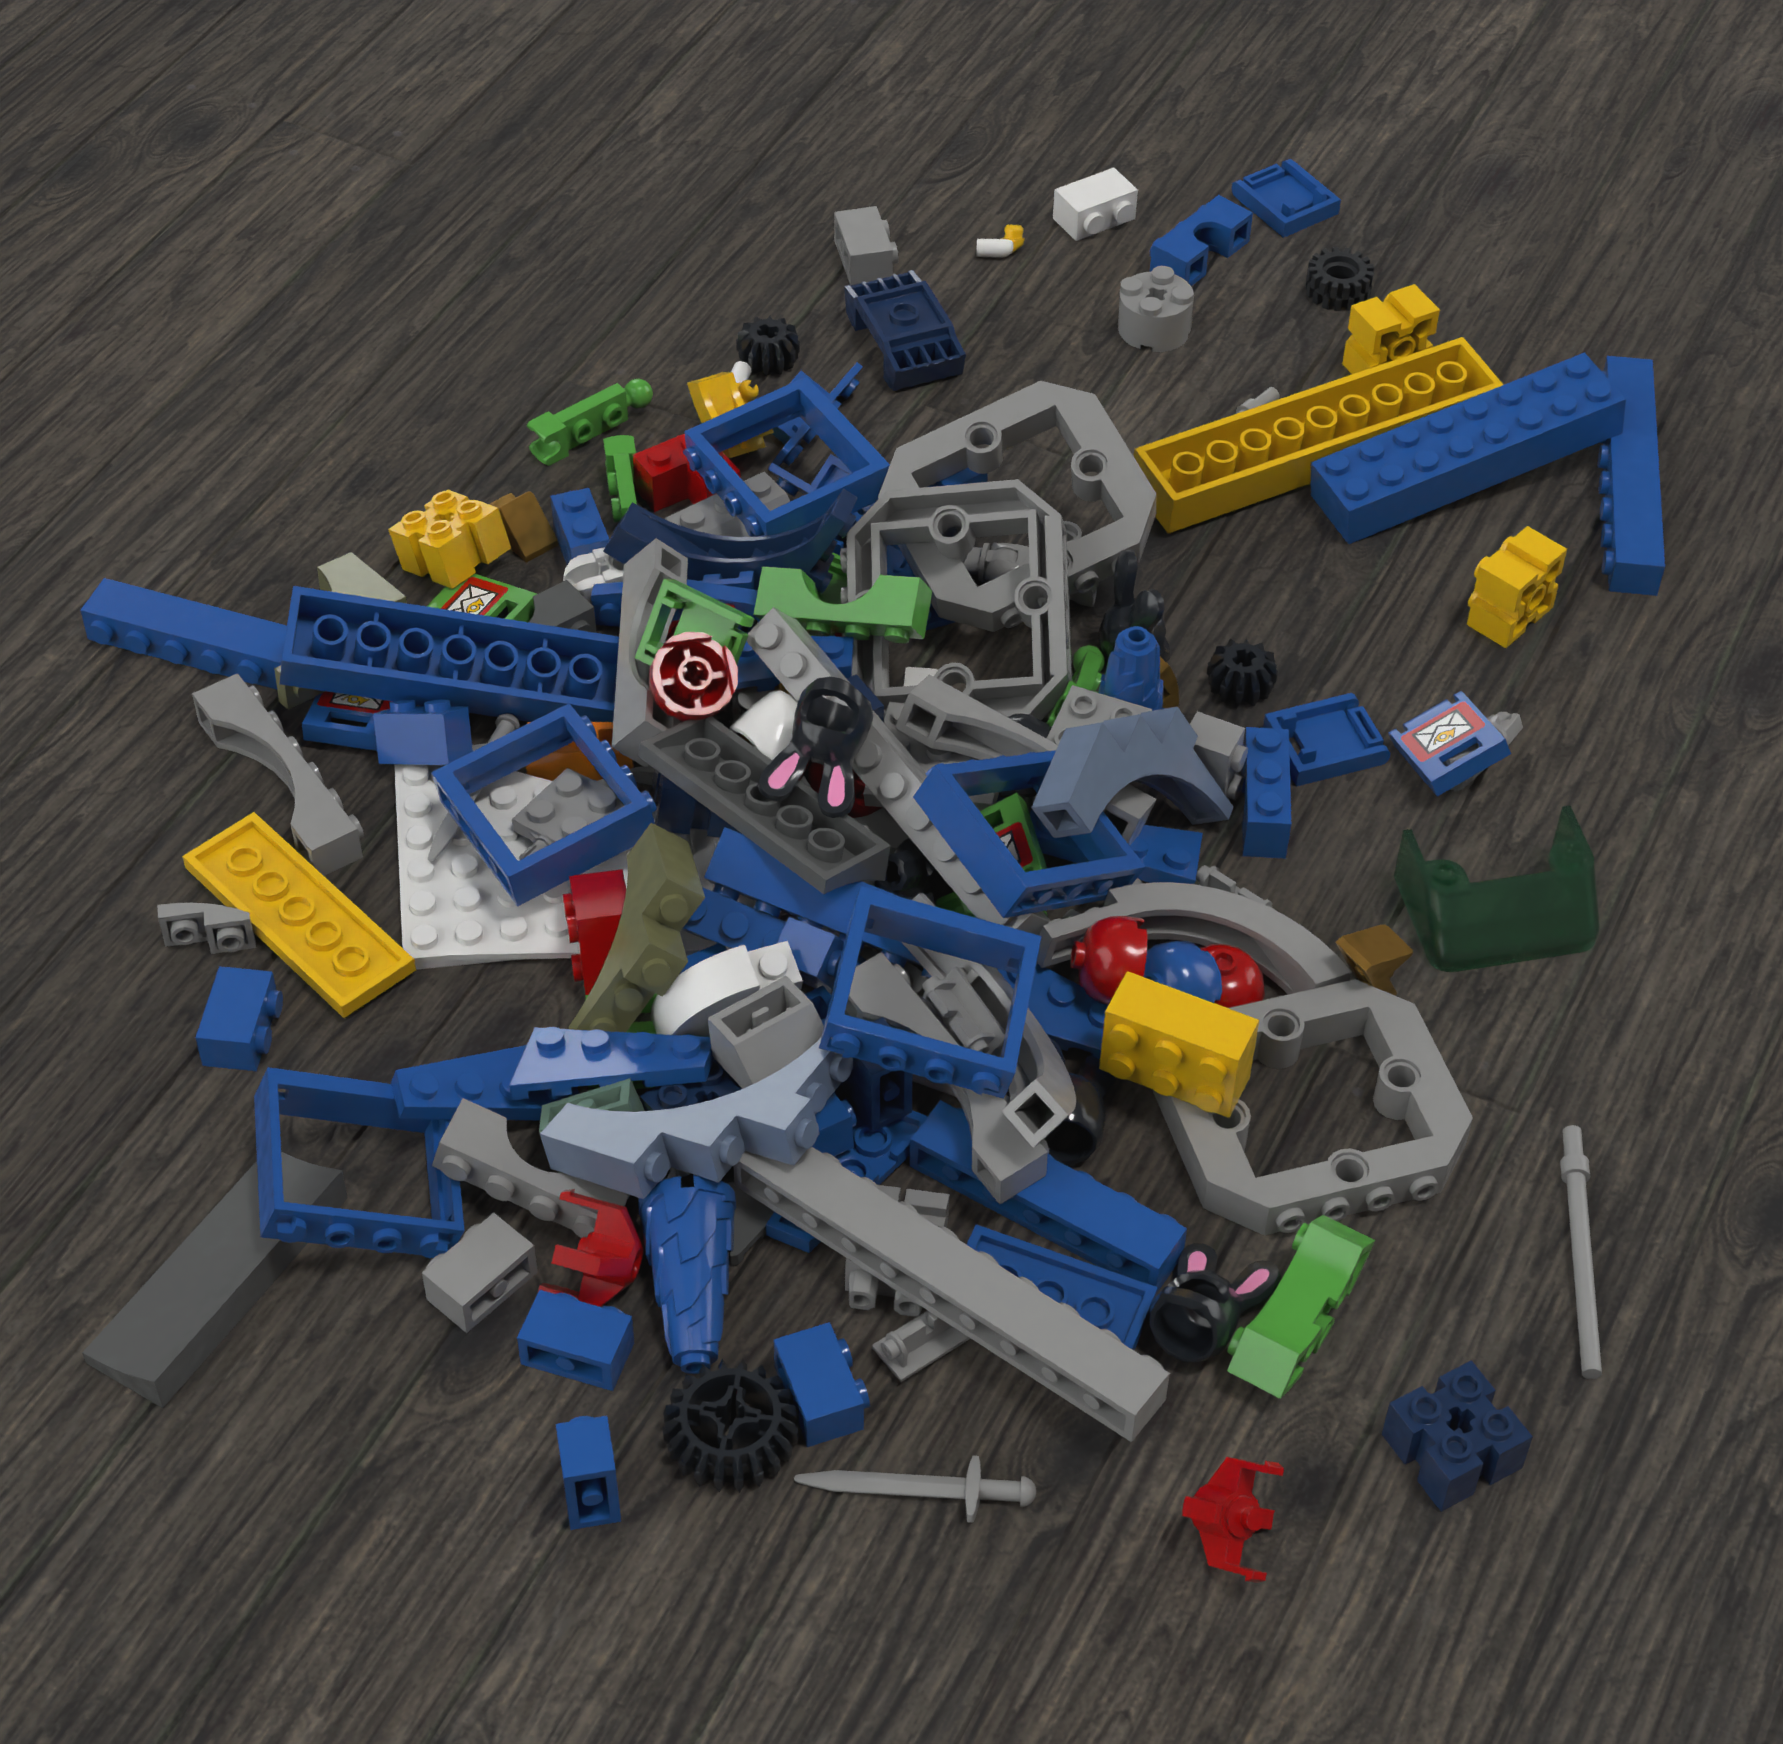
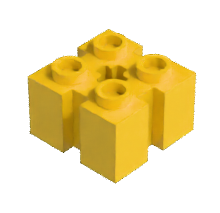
[1342,284,1440,374]
[388,490,511,589]
[1467,526,1567,648]

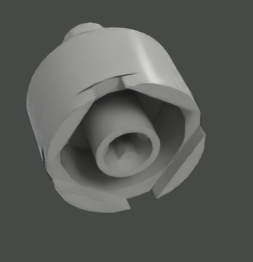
[1118,266,1194,352]

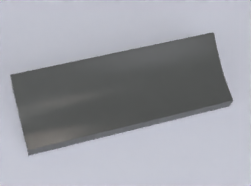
[638,717,891,894]
[82,1152,348,1408]

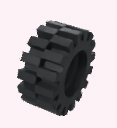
[1305,247,1374,311]

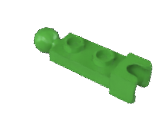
[527,378,653,466]
[603,435,637,522]
[1046,645,1105,727]

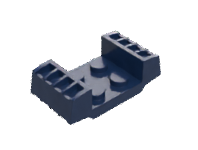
[844,270,966,391]

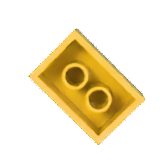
[1099,971,1259,1118]

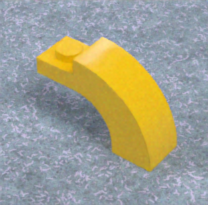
[687,372,774,458]

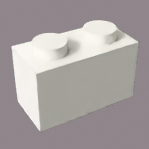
[1053,167,1138,241]

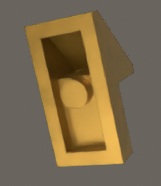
[489,491,558,563]
[1336,924,1413,996]

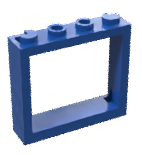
[683,376,890,537]
[431,703,657,907]
[913,750,1146,918]
[819,886,1042,1099]
[254,1067,465,1258]

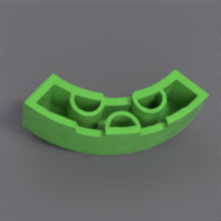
[1227,1215,1375,1399]

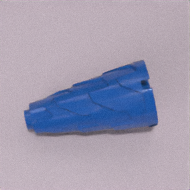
[1098,626,1165,711]
[638,1175,736,1374]

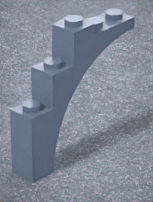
[1031,707,1233,838]
[540,1038,853,1199]

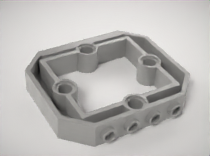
[878,381,1156,632]
[840,479,1072,720]
[1153,979,1473,1235]

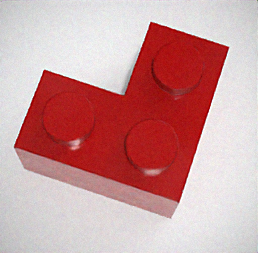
[633,434,741,512]
[563,869,626,995]

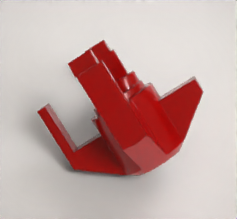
[538,1189,643,1307]
[1182,1457,1284,1583]

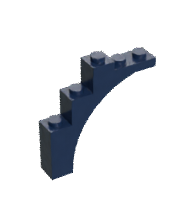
[603,489,858,596]

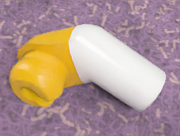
[976,225,1025,257]
[731,361,759,404]

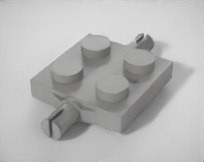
[512,768,624,860]

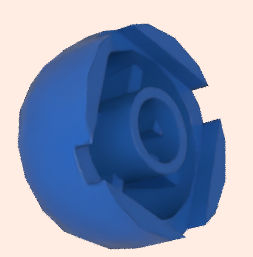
[1143,941,1222,1003]

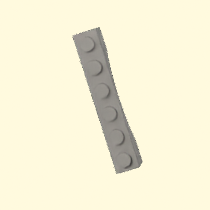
[612,538,688,767]
[192,673,364,876]
[895,674,1156,845]
[845,952,1049,1204]

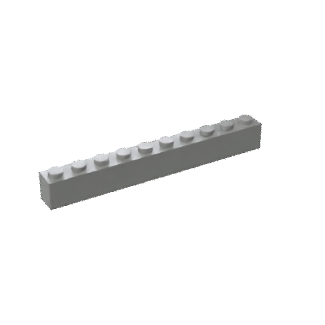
[747,607,1051,935]
[733,1147,1170,1442]

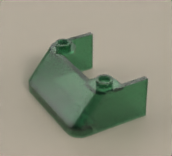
[1394,805,1600,972]

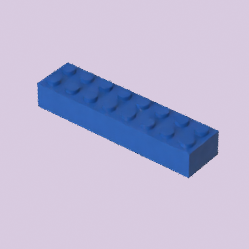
[1311,352,1626,544]
[279,586,619,722]

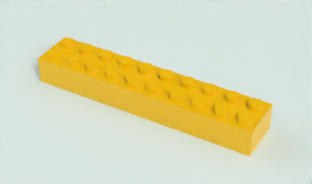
[1133,337,1504,533]

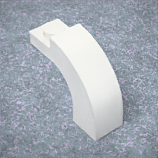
[651,941,803,1037]

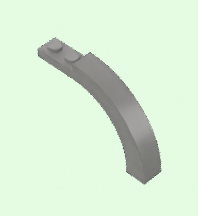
[1037,882,1352,994]
[902,893,1076,1148]

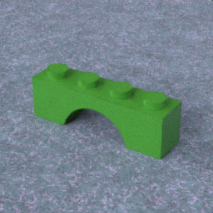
[753,567,932,643]

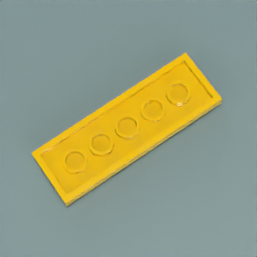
[182,812,416,1018]

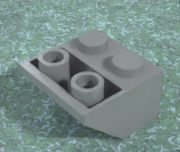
[708,976,824,1089]

